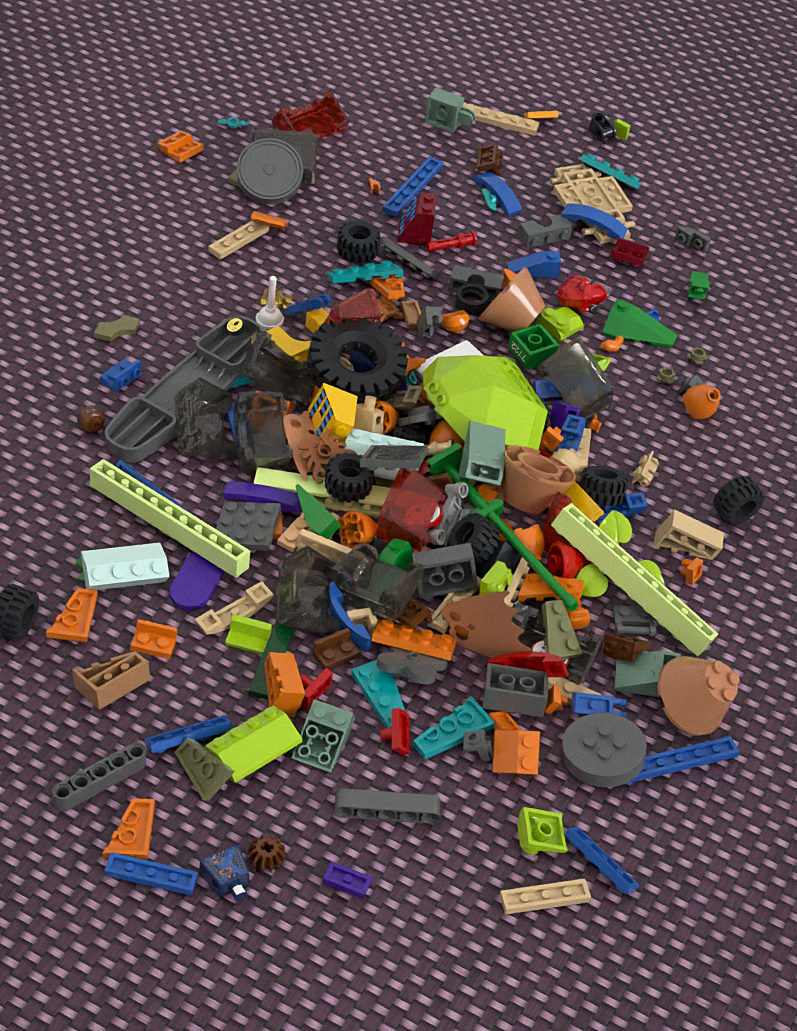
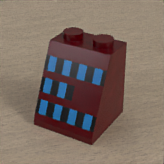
[397,192,437,246]

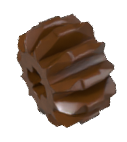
[248,834,285,872]

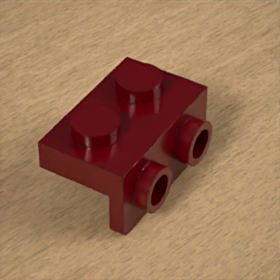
[611,237,650,267]

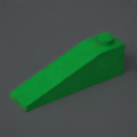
[602,299,678,348]
[355,538,413,612]

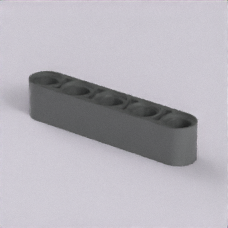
[52,743,146,812]
[335,789,441,824]

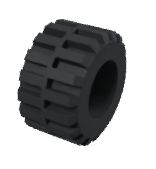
[337,220,381,263]
[325,452,374,503]
[579,466,629,506]
[713,476,765,525]
[447,513,500,566]
[0,584,39,641]

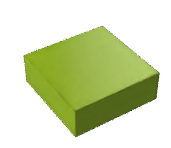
[614,119,631,140]

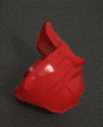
[556,275,607,312]
[535,541,585,579]

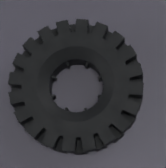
[307,314,408,404]

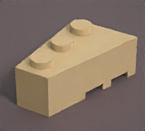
[653,510,724,560]

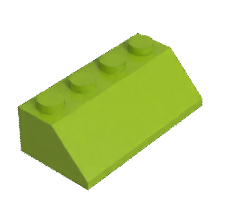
[205,706,303,783]

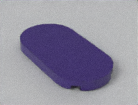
[170,551,225,611]

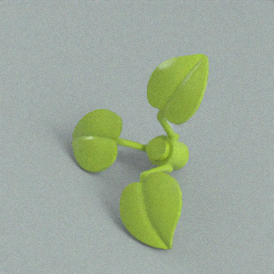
[576,510,665,597]

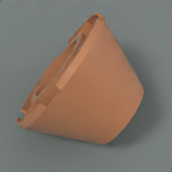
[479,267,546,332]
[504,445,576,514]

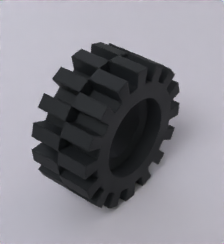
[392,426,426,444]

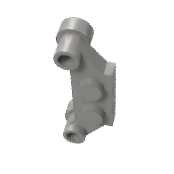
[422,482,468,545]

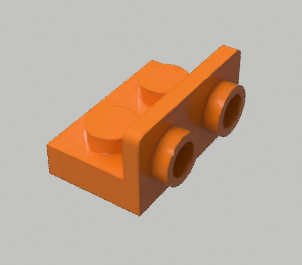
[130,620,177,659]

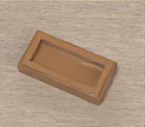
[400,300,422,329]

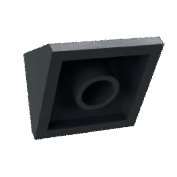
[475,540,522,588]

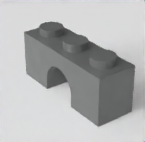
[518,214,573,248]
[448,265,504,300]

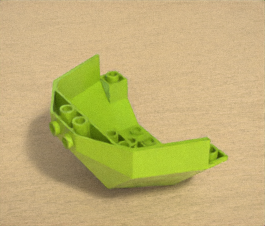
[422,355,548,472]

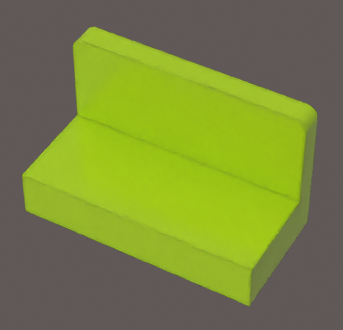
[225,614,272,655]

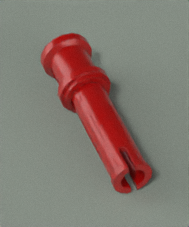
[426,231,477,253]

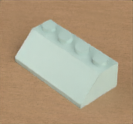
[344,428,424,484]
[81,543,169,590]

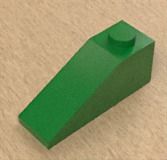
[295,484,341,539]

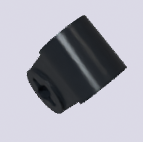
[589,112,616,141]

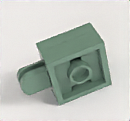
[425,88,476,133]

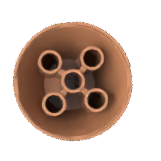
[658,656,740,736]

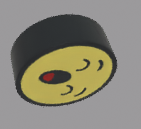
[226,318,245,336]

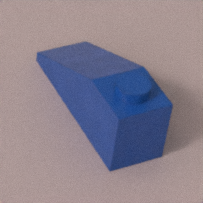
[507,251,561,278]

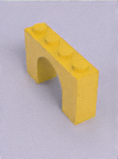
[264,308,333,370]

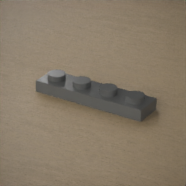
[380,236,439,280]

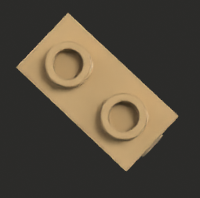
[631,451,659,487]

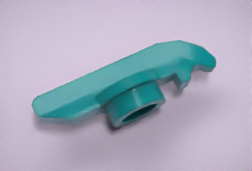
[218,117,249,129]
[482,188,497,211]
[405,370,417,386]

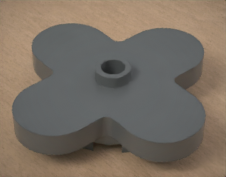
[397,405,443,426]
[376,646,448,684]

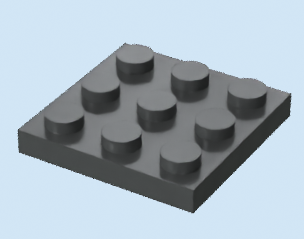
[360,445,428,471]
[216,501,282,551]

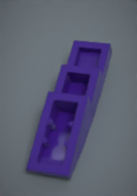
[224,481,303,512]

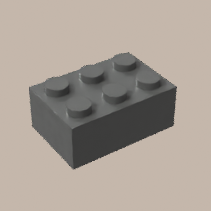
[412,543,478,598]
[482,663,548,717]

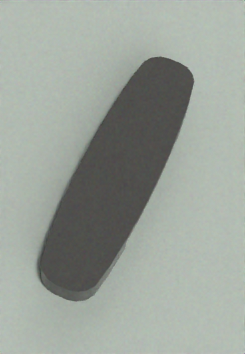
[105,316,264,463]

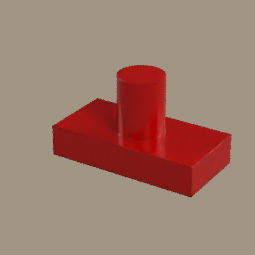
[300,668,333,710]
[380,708,409,755]

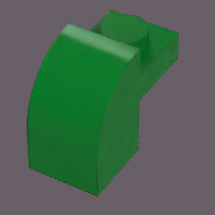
[687,271,710,300]

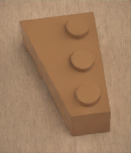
[72,651,150,710]

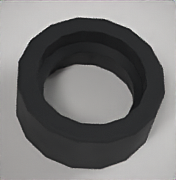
[455,284,489,315]

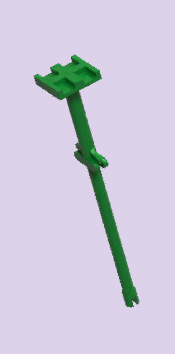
[426,443,579,611]

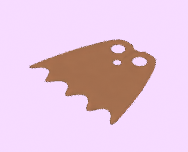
[283,411,346,481]
[442,591,531,658]

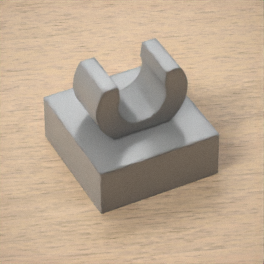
[512,600,533,627]

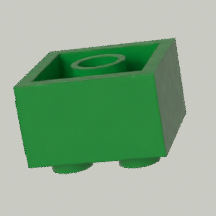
[508,323,559,370]

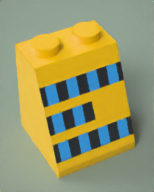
[308,383,358,448]

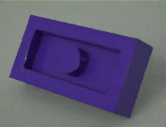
[322,861,373,899]

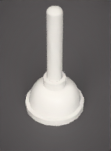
[256,276,284,330]

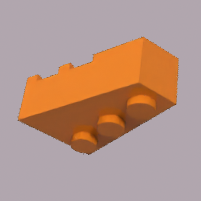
[264,652,305,717]

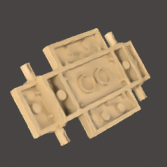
[549,164,635,244]

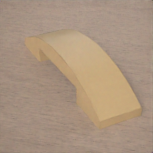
[195,581,273,635]

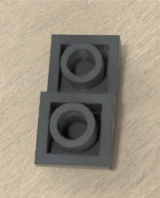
[674,226,711,253]

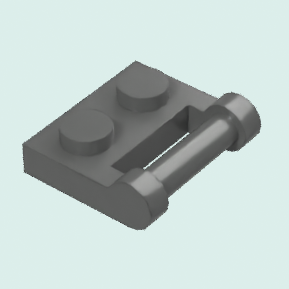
[612,605,656,637]

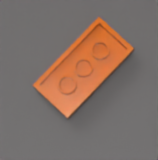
[371,619,457,661]

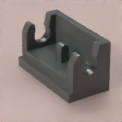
[417,306,443,338]

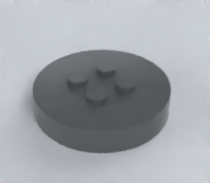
[237,138,303,205]
[562,713,647,787]

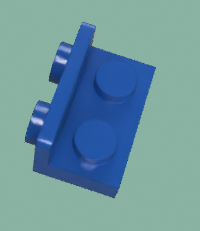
[100,358,141,392]

